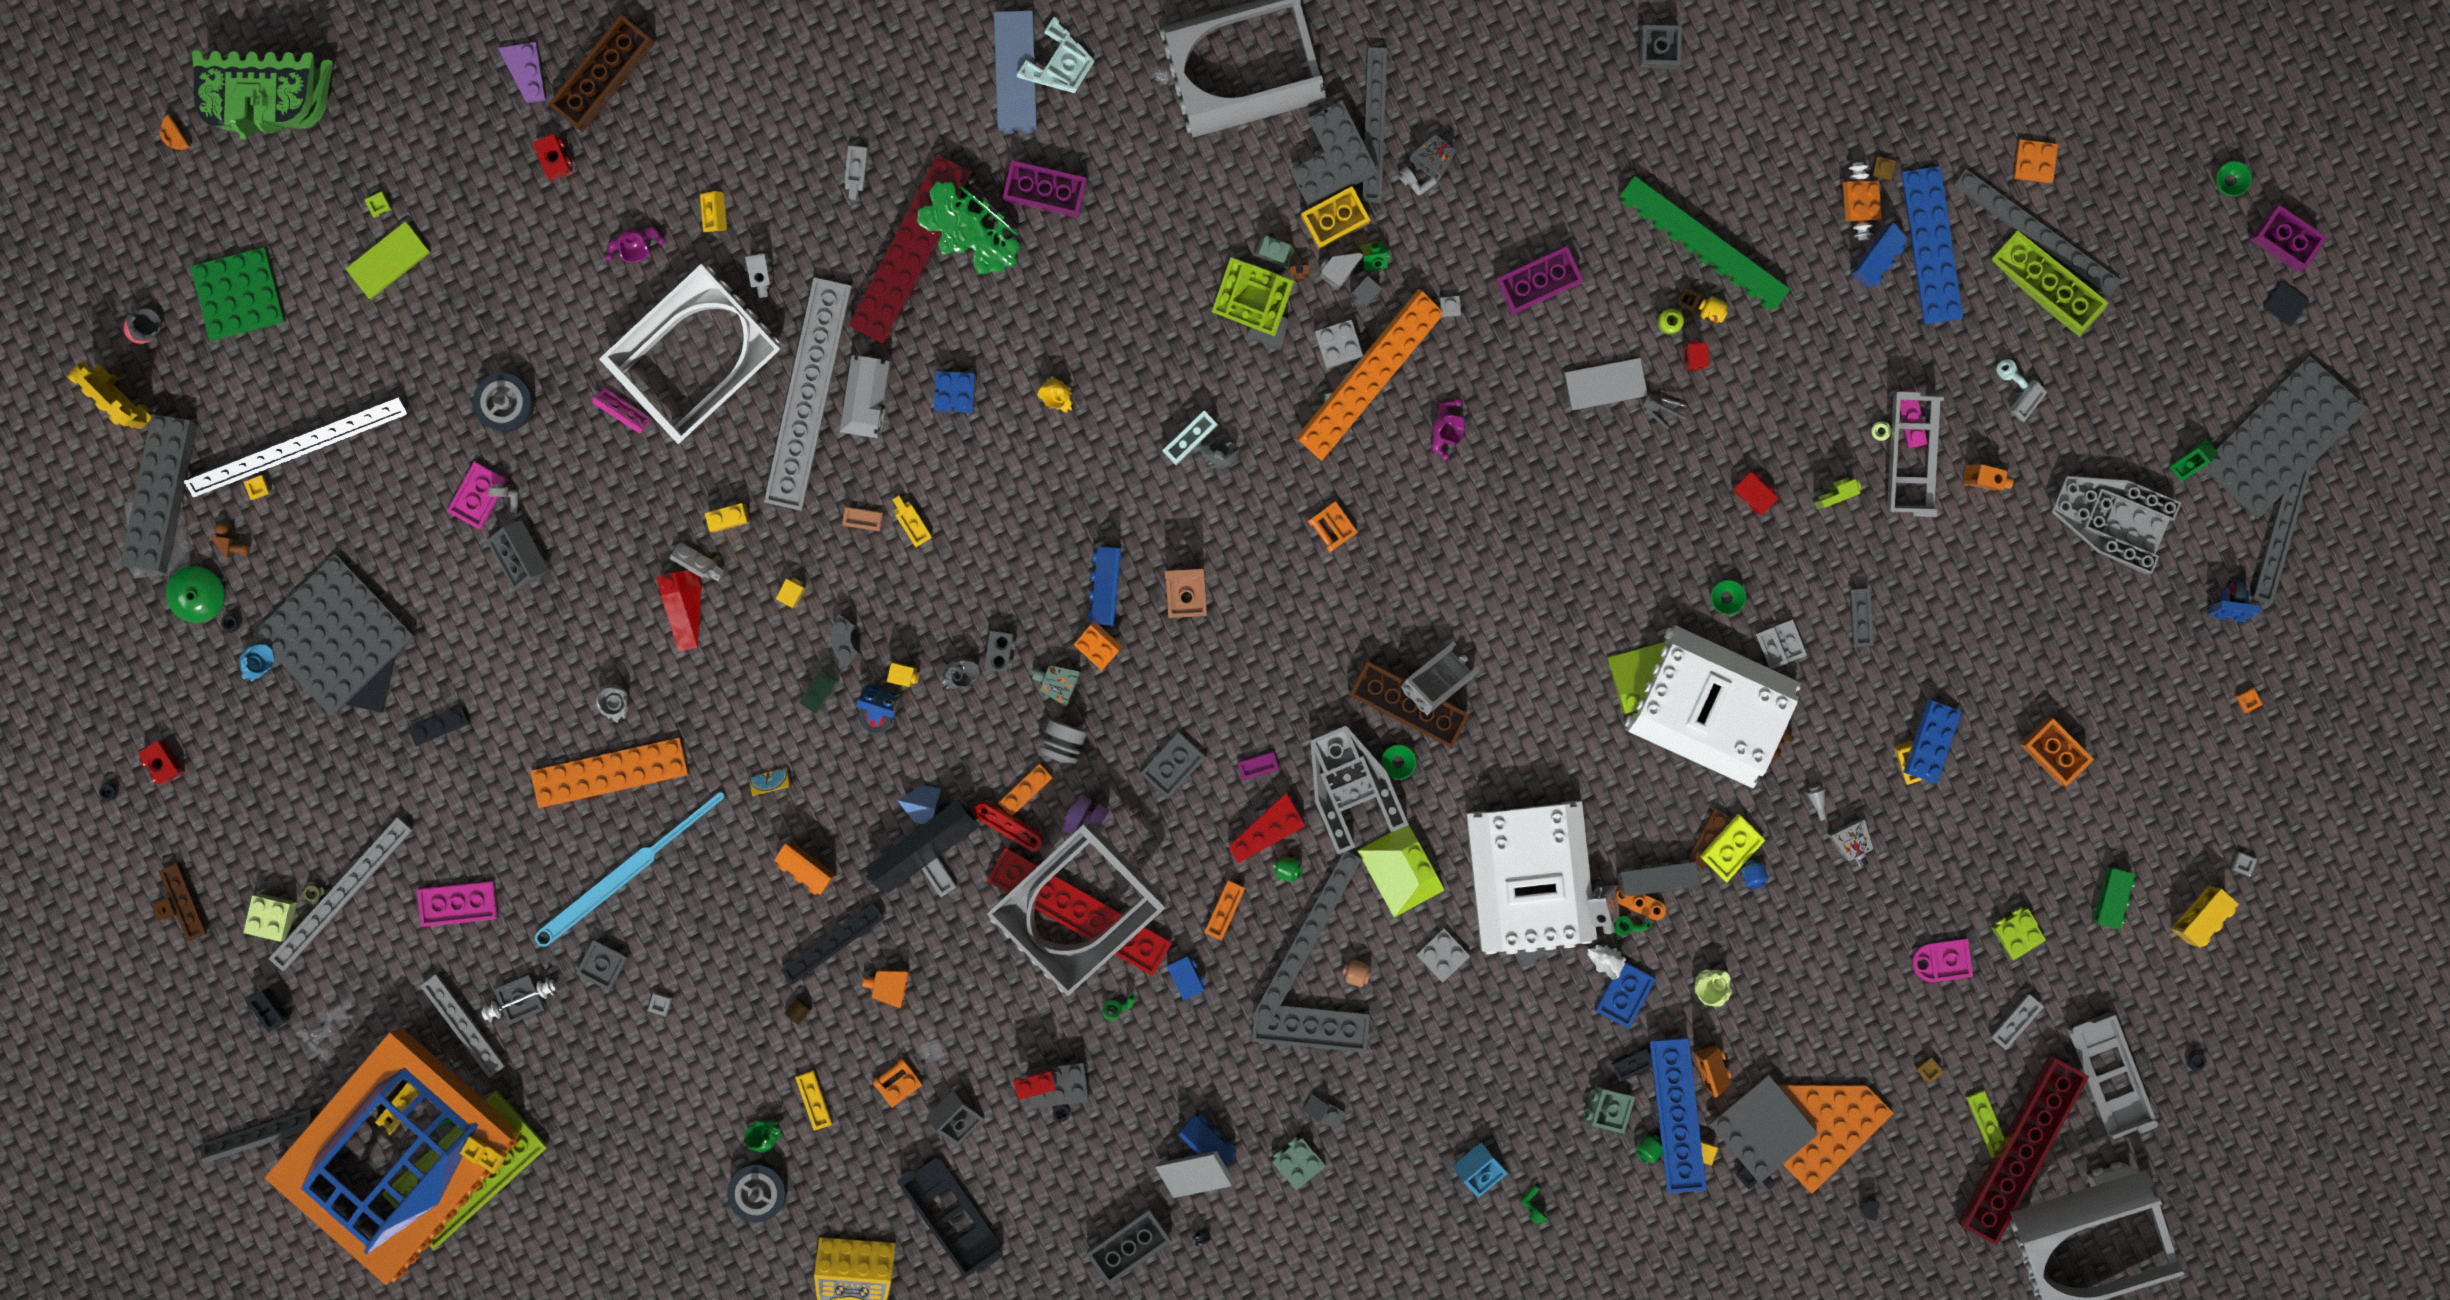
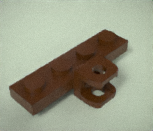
[152,863,207,942]

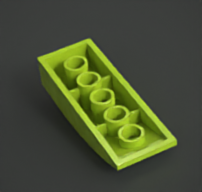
[1992,230,2108,337]

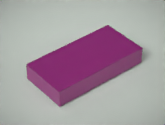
[1237,751,1279,780]

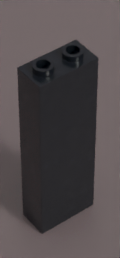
[864,800,980,894]

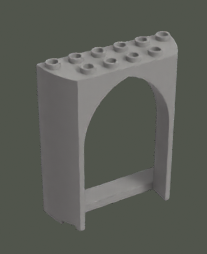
[1159,0,1326,138]
[987,822,1166,996]
[2010,1170,2184,1300]

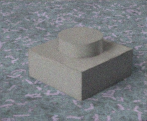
[1440,296,1461,318]

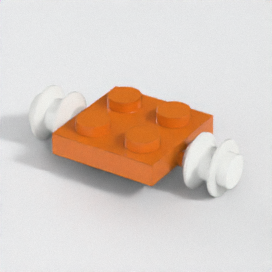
[1843,162,1882,241]

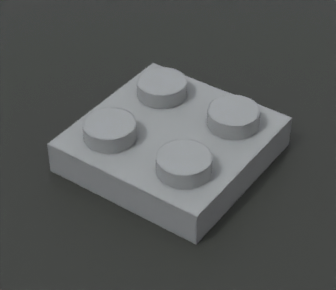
[1416,928,1470,983]

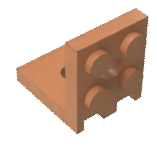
[1165,569,1207,618]

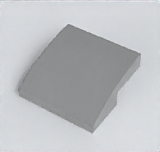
[1756,619,1808,669]

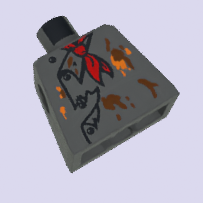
[1409,133,1456,183]

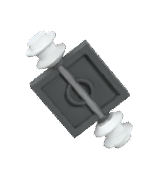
[481,974,557,1025]

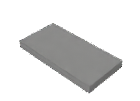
[1564,358,1648,411]
[1155,1151,1235,1198]

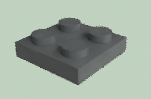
[576,939,628,992]

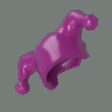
[605,225,666,263]
[1431,399,1465,460]

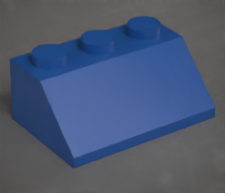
[1850,223,1907,288]
[1179,1112,1236,1168]

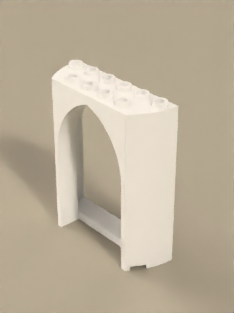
[599,264,782,444]

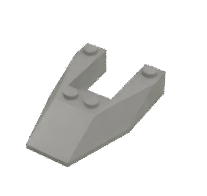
[1310,726,1409,854]

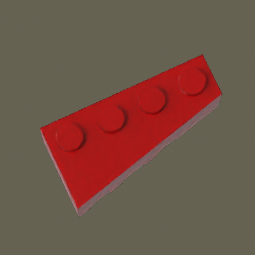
[1228,792,1305,863]

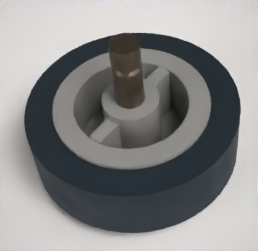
[473,373,535,432]
[727,1162,788,1223]

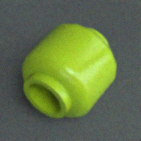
[1657,308,1684,334]

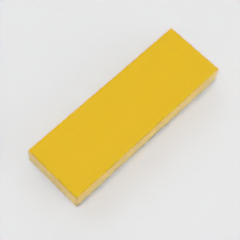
[795,1070,833,1131]

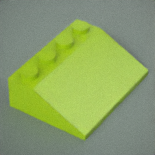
[1607,642,1668,714]

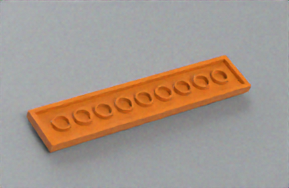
[1296,289,1443,461]

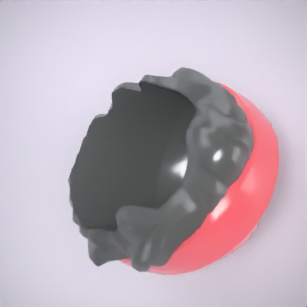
[124,307,163,344]

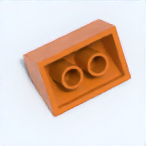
[774,841,836,895]

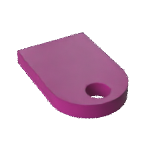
[1912,938,1973,982]

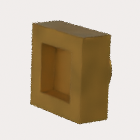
[1872,157,1896,181]
[1915,1057,1944,1084]

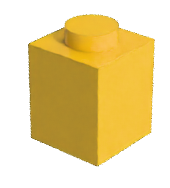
[776,577,806,608]

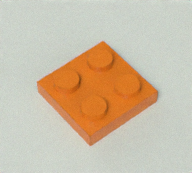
[2013,139,2058,183]
[1074,621,1122,671]

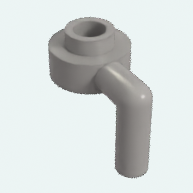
[1399,166,1437,195]
[488,484,518,513]

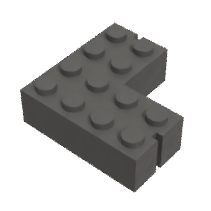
[1290,101,1379,208]

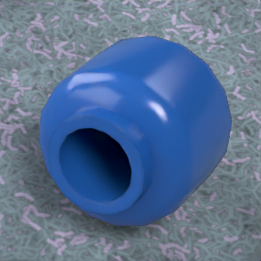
[1740,860,1769,890]

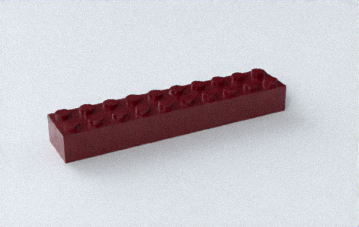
[848,155,973,346]
[1957,1055,2089,1246]

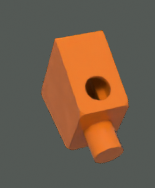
[1962,464,2014,490]
[863,969,910,1008]

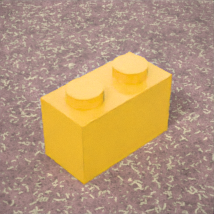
[705,503,751,533]
[887,662,920,687]

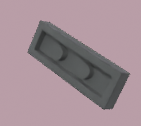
[1850,589,1874,647]

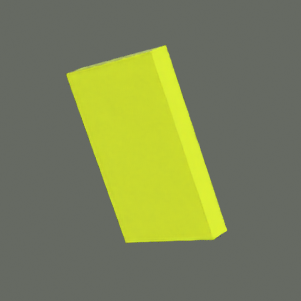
[1700,814,1765,882]

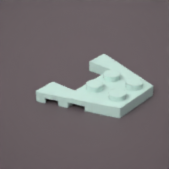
[1017,17,1094,93]

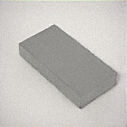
[2010,380,2047,422]
[922,857,957,897]

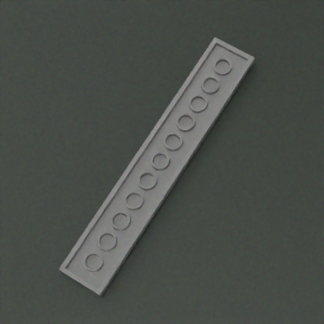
[764,277,852,511]

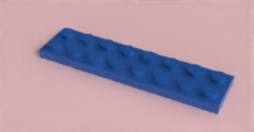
[1901,166,1963,325]
[1650,1037,1707,1193]

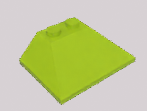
[1212,257,1294,336]
[1357,825,1444,918]

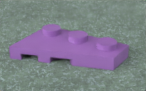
[498,42,546,103]

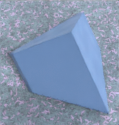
[897,785,941,824]

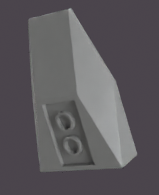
[2051,476,2181,574]

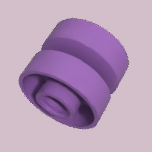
[1062,794,1110,845]

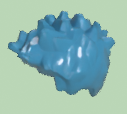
[239,643,274,681]

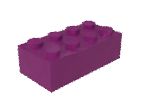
[1003,160,1088,219]
[1495,246,1583,316]

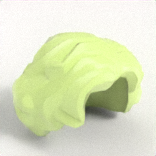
[1695,969,1732,1007]

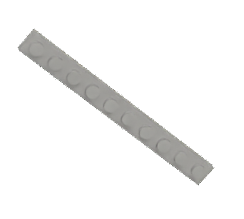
[269,817,413,971]

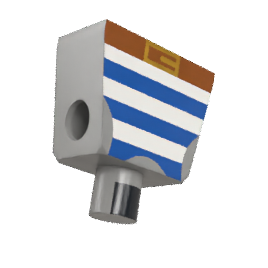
[745,253,774,298]

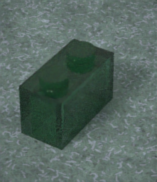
[799,671,840,714]

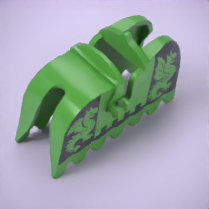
[192,50,333,139]

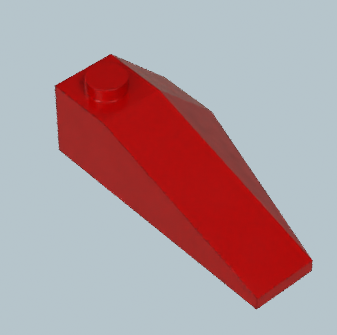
[656,570,702,652]

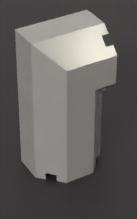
[840,356,891,439]

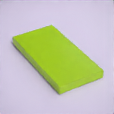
[346,221,431,300]

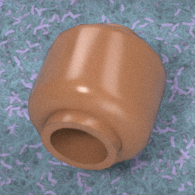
[1342,959,1372,987]

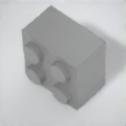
[1314,320,1363,370]

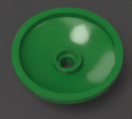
[166,565,225,623]

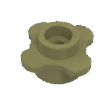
[302,881,325,904]

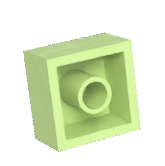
[244,894,297,942]

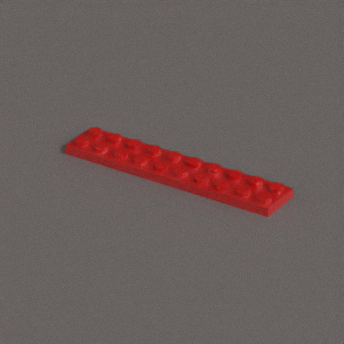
[987,847,1172,976]

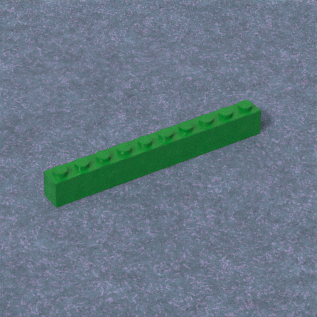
[1618,176,1790,310]

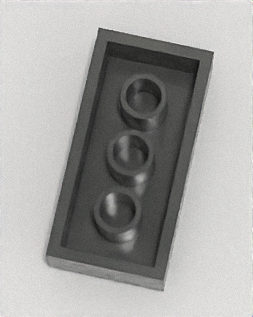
[1086,1206,1172,1286]

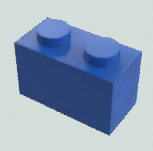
[1167,955,1206,1001]

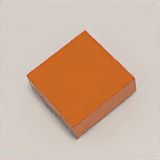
[2235,687,2263,713]

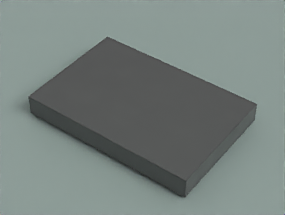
[1140,731,1207,799]

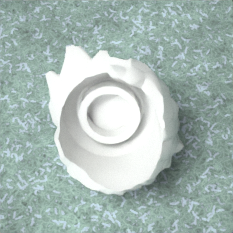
[1587,945,1626,980]

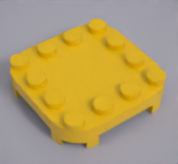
[67,360,151,429]

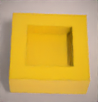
[244,475,271,500]

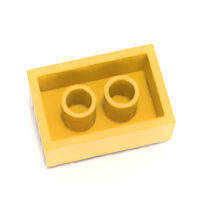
[1301,186,1370,250]
[2171,885,2239,948]

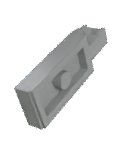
[844,145,868,201]
[670,542,724,581]

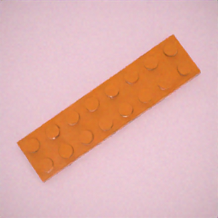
[530,737,689,808]

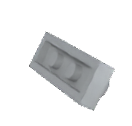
[1990,993,2044,1050]

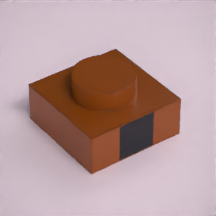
[1289,265,1310,279]

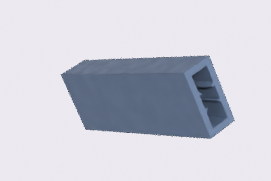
[994,11,1038,134]

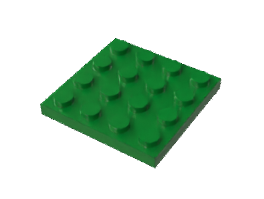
[190,247,286,341]

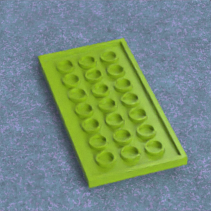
[382,1091,548,1251]

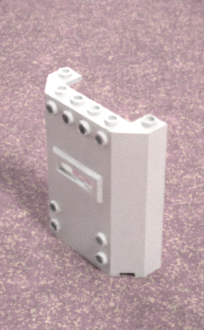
[1625,625,1801,788]
[1466,800,1597,954]

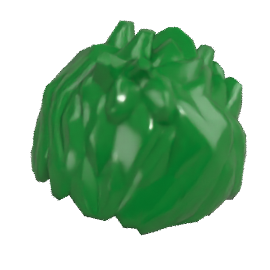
[744,1120,782,1153]

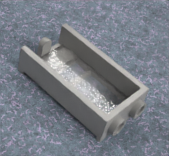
[1401,642,1480,715]

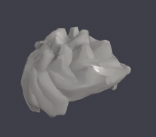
[596,683,628,723]

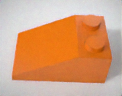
[1694,1045,1732,1097]

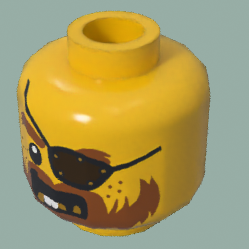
[1698,296,1729,324]

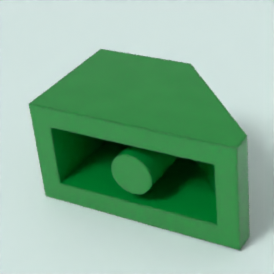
[2169,438,2218,481]

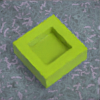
[365,191,392,218]

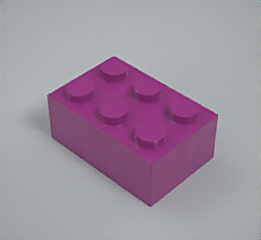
[2250,205,2327,272]

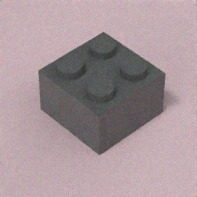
[1639,25,1682,69]

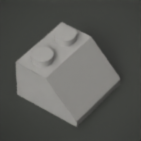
[1320,253,1363,290]

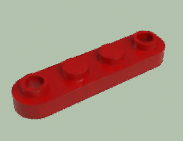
[974,801,1044,851]

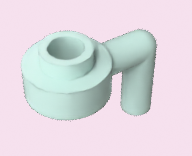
[1997,359,2029,391]

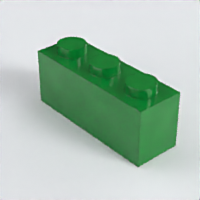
[2092,867,2136,930]

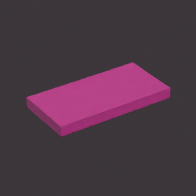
[417,880,499,927]

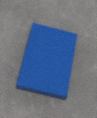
[1595,961,1656,1029]

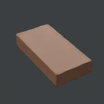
[842,507,883,532]

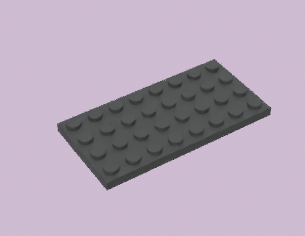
[2202,356,2368,519]

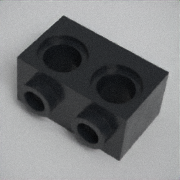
[246,988,291,1033]

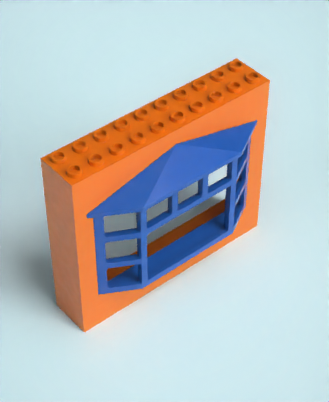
[265,1027,522,1285]

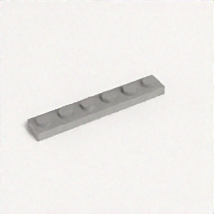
[421,974,506,1078]

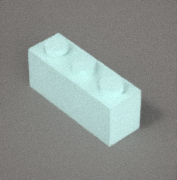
[1163,411,1218,466]

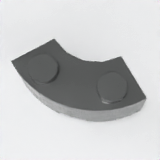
[831,614,861,668]

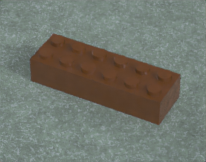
[548,15,655,132]
[1349,661,1470,749]

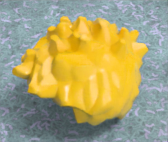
[1037,376,1073,413]

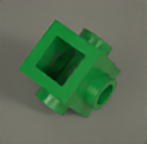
[1361,241,1390,271]

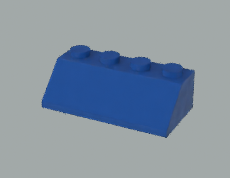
[1088,547,1121,625]

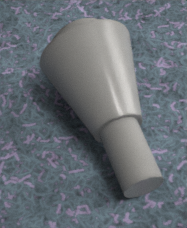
[1806,784,1827,821]

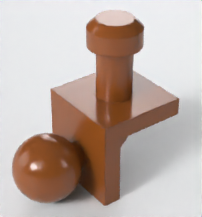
[210,523,250,558]

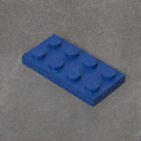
[1903,700,1962,784]

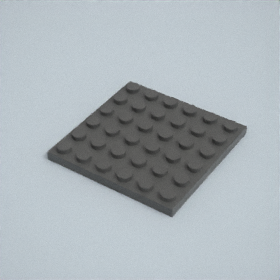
[253,554,415,716]

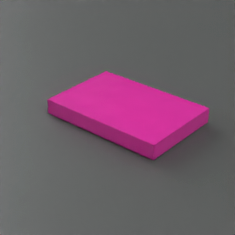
[447,461,509,530]

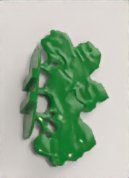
[917,182,1020,274]

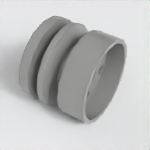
[1038,720,1087,764]

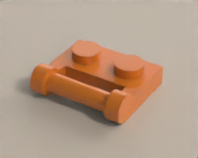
[1307,501,1358,553]
[871,1057,923,1108]

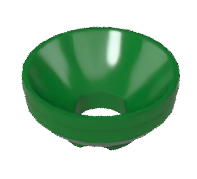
[2215,161,2252,197]
[1710,580,1746,615]
[1381,745,1416,780]

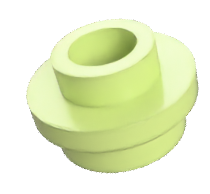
[1872,421,1891,441]

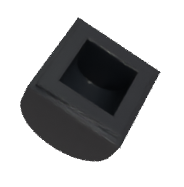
[1859,1197,1880,1221]

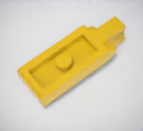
[893,496,932,547]

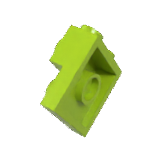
[1814,478,1861,509]
[1992,907,2046,960]

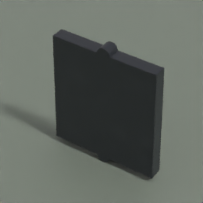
[2263,281,2309,327]

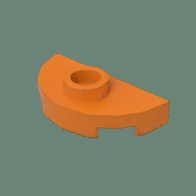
[160,114,191,150]

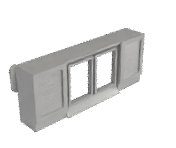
[2067,1012,2158,1139]

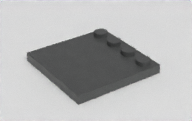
[1709,1074,1818,1184]

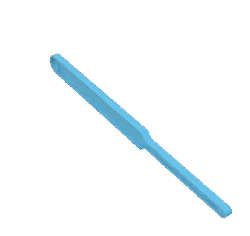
[535,792,725,947]

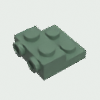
[1584,1085,1635,1134]
[1272,1136,1326,1190]

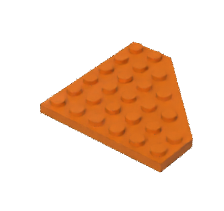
[1777,1084,1894,1194]

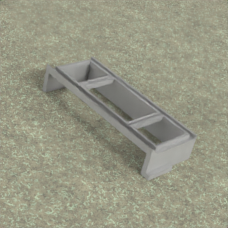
[1887,392,1944,517]

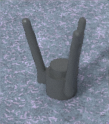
[1643,393,1687,429]

